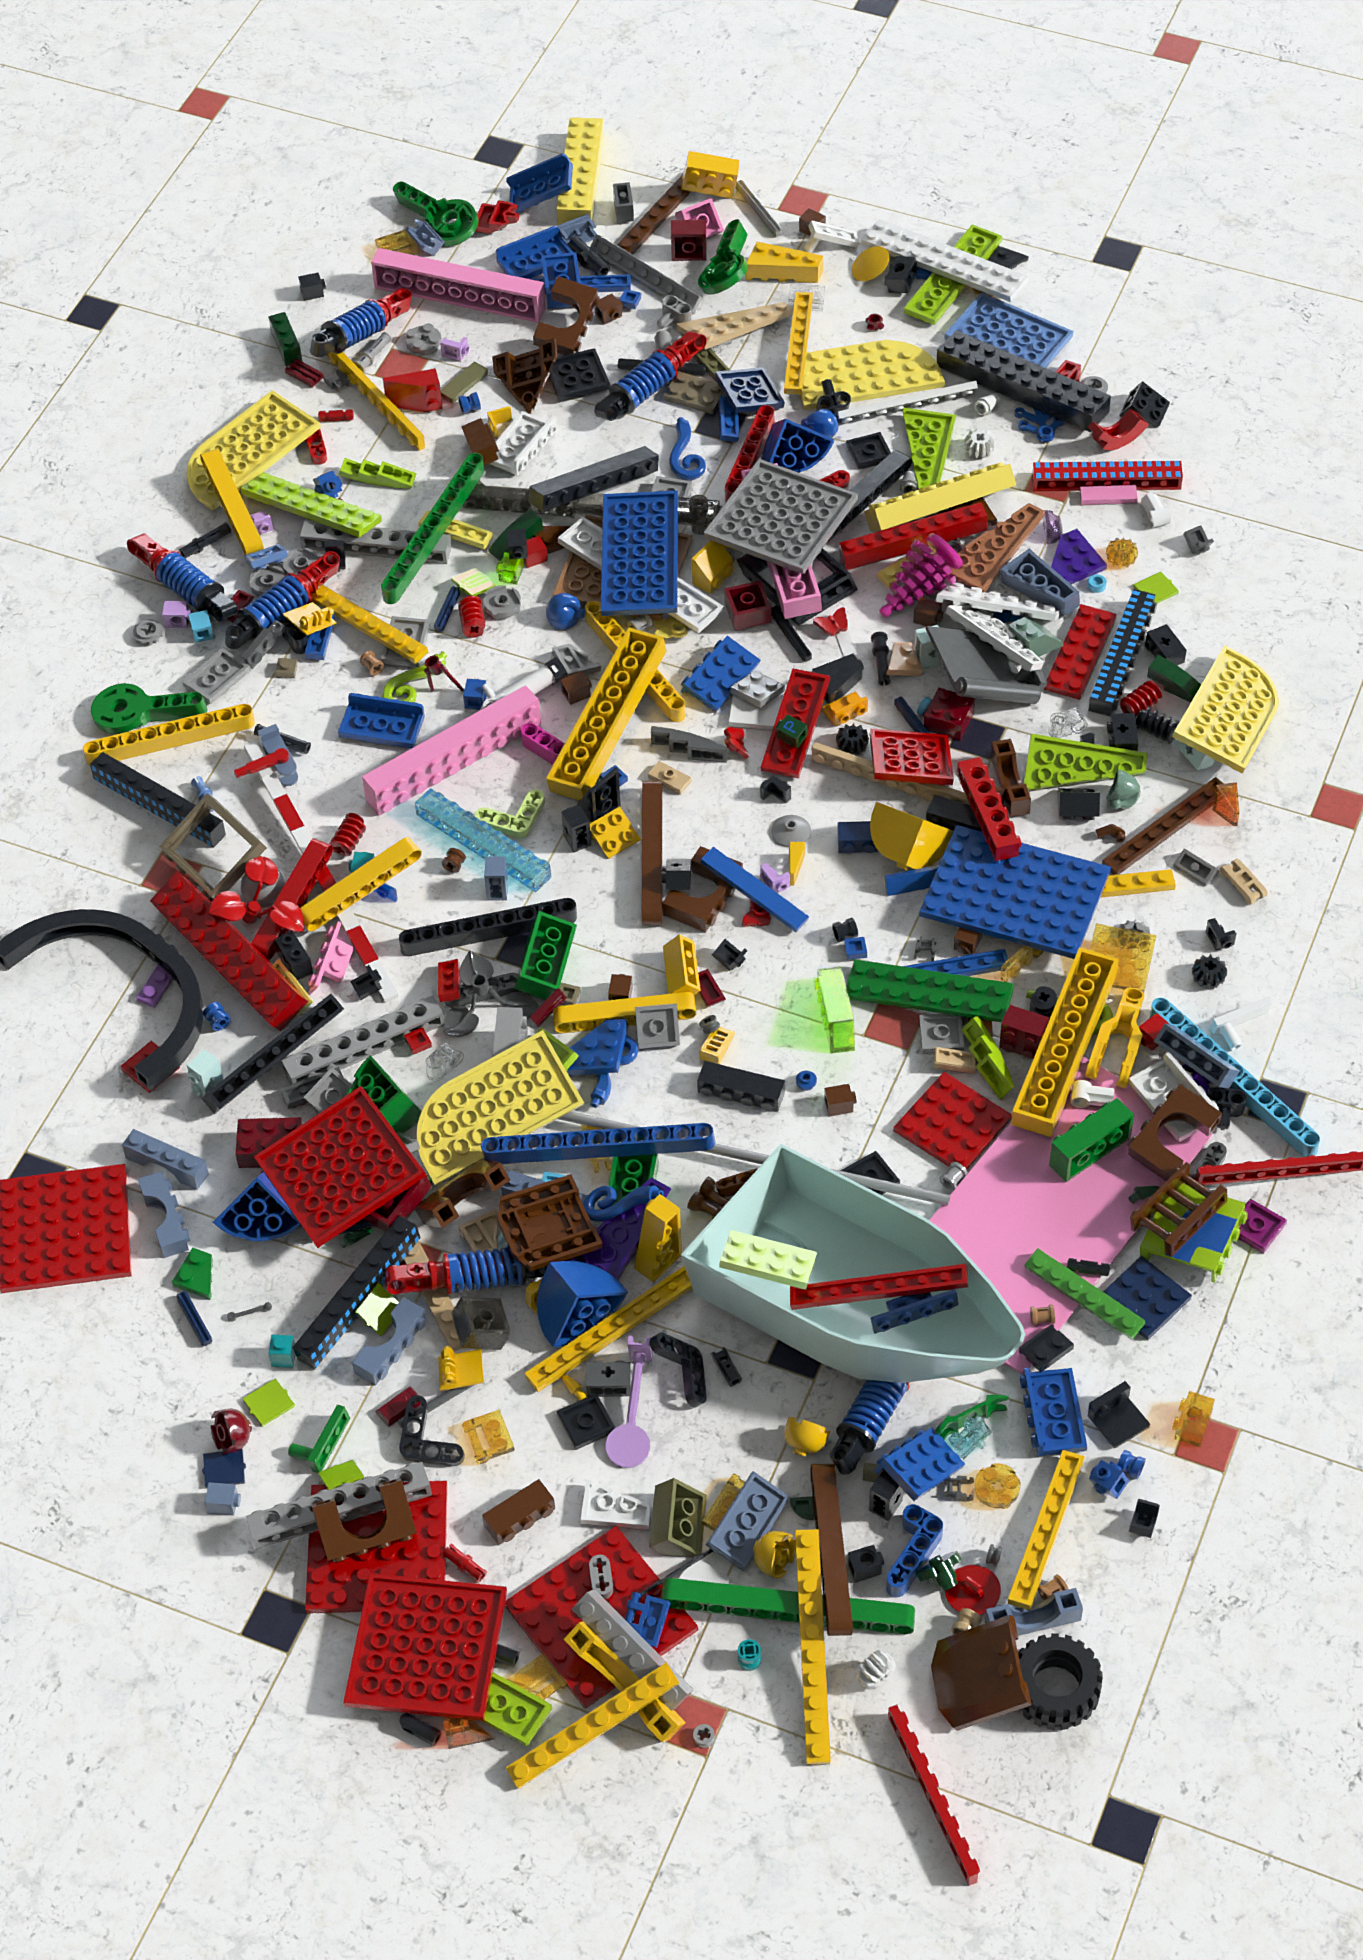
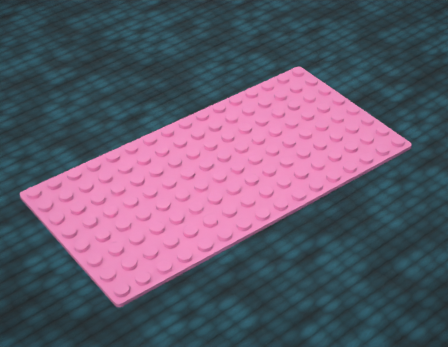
[929,1057,1212,1374]

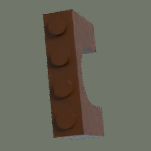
[533,276,600,355]
[662,846,743,933]
[1127,1084,1222,1181]
[414,1159,510,1228]
[311,1478,417,1563]

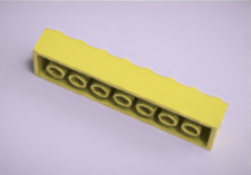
[557,117,604,225]
[864,462,1016,532]

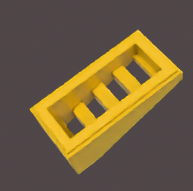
[789,842,805,886]
[699,1027,735,1064]

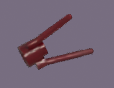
[424,655,464,692]

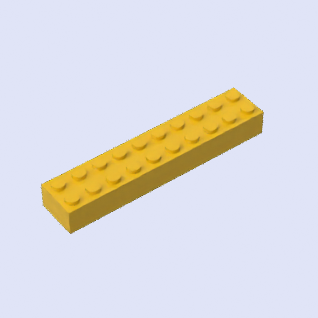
[546,628,667,801]
[1011,947,1119,1137]

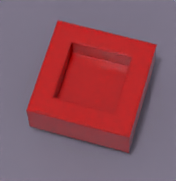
[404,1027,432,1055]

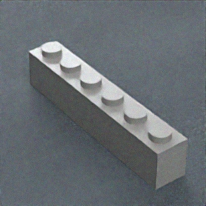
[572,1589,694,1711]

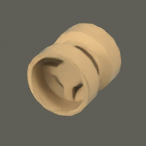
[951,1608,982,1634]

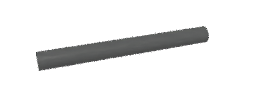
[397,1385,474,1428]

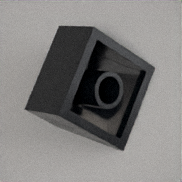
[1057,788,1100,820]

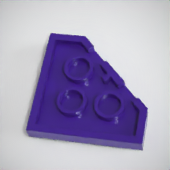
[1051,529,1107,585]

